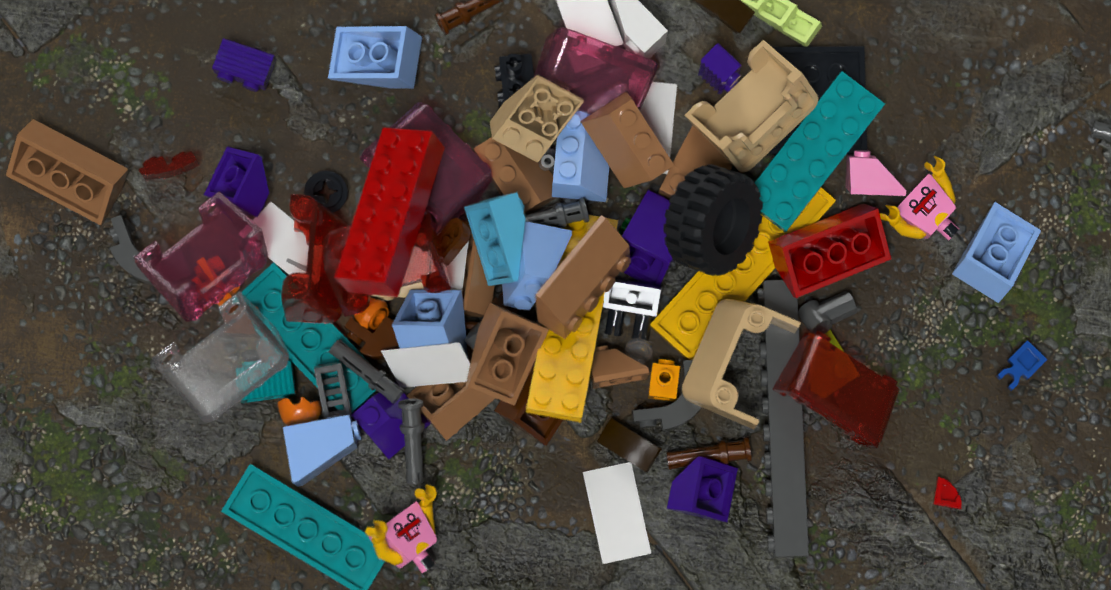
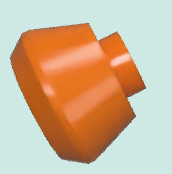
[353,297,389,333]

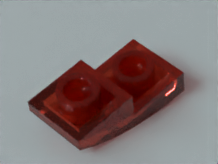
[139,151,200,180]

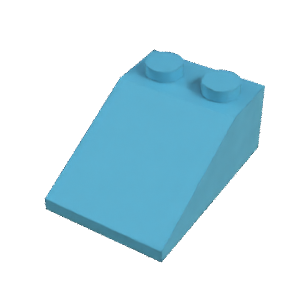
[464,192,525,286]

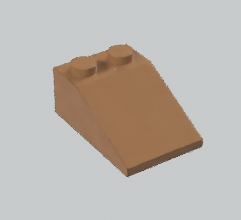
[659,125,733,200]
[466,303,549,406]

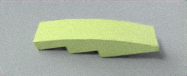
[741,0,822,47]

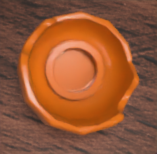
[277,397,322,426]

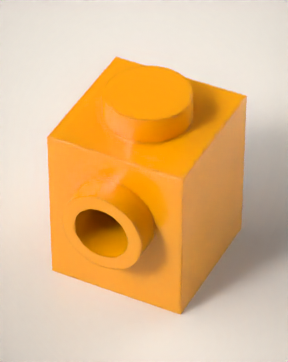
[648,359,680,402]

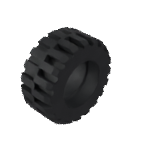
[663,165,763,276]

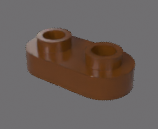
[428,218,471,267]

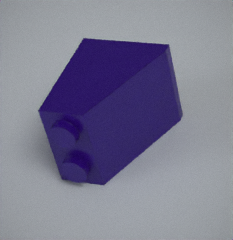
[622,190,674,285]

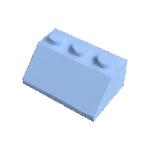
[552,111,609,202]

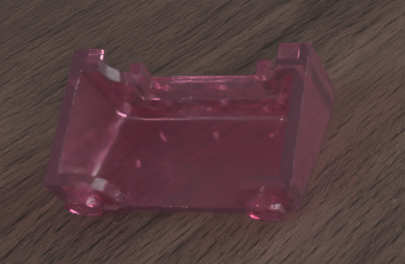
[534,28,658,115]

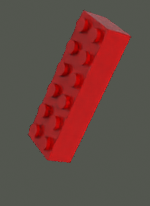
[335,128,445,298]

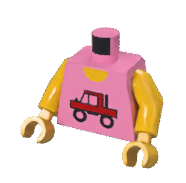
[880,156,959,241]
[365,484,437,573]

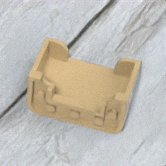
[684,40,818,172]

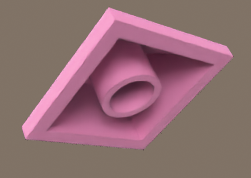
[845,150,906,196]

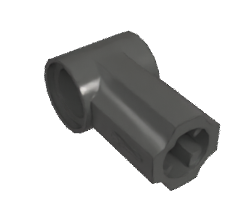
[798,291,857,337]

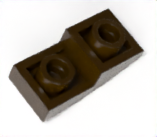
[692,0,755,34]
[597,418,662,473]

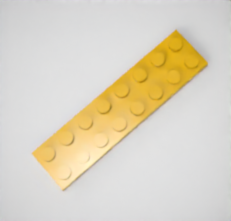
[650,187,836,360]
[526,215,618,422]

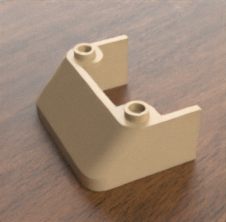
[682,299,801,429]

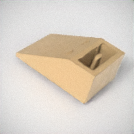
[490,75,584,162]

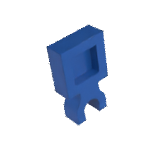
[996,340,1047,391]

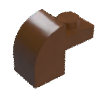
[344,316,400,360]

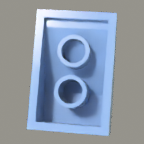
[328,26,422,89]
[952,202,1041,303]

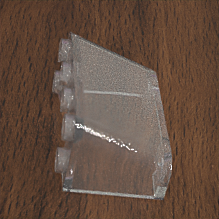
[152,291,289,423]

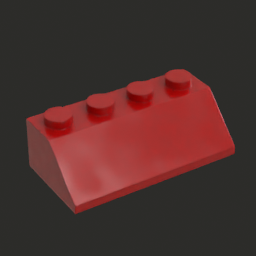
[768,204,891,298]

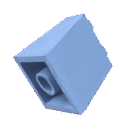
[502,221,572,310]
[392,290,468,358]
[283,415,361,487]

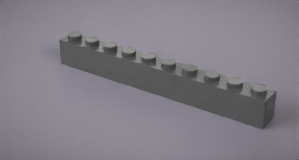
[757,280,809,558]

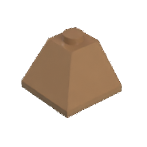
[590,346,649,389]

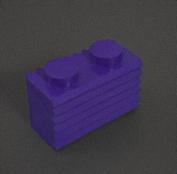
[212,38,277,92]
[698,43,742,94]

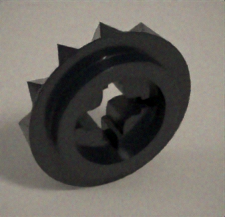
[304,171,348,215]

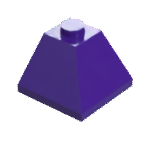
[204,147,269,218]
[351,382,431,460]
[667,457,738,522]

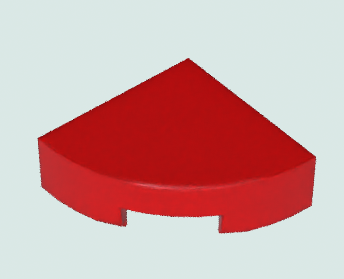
[933,477,962,510]

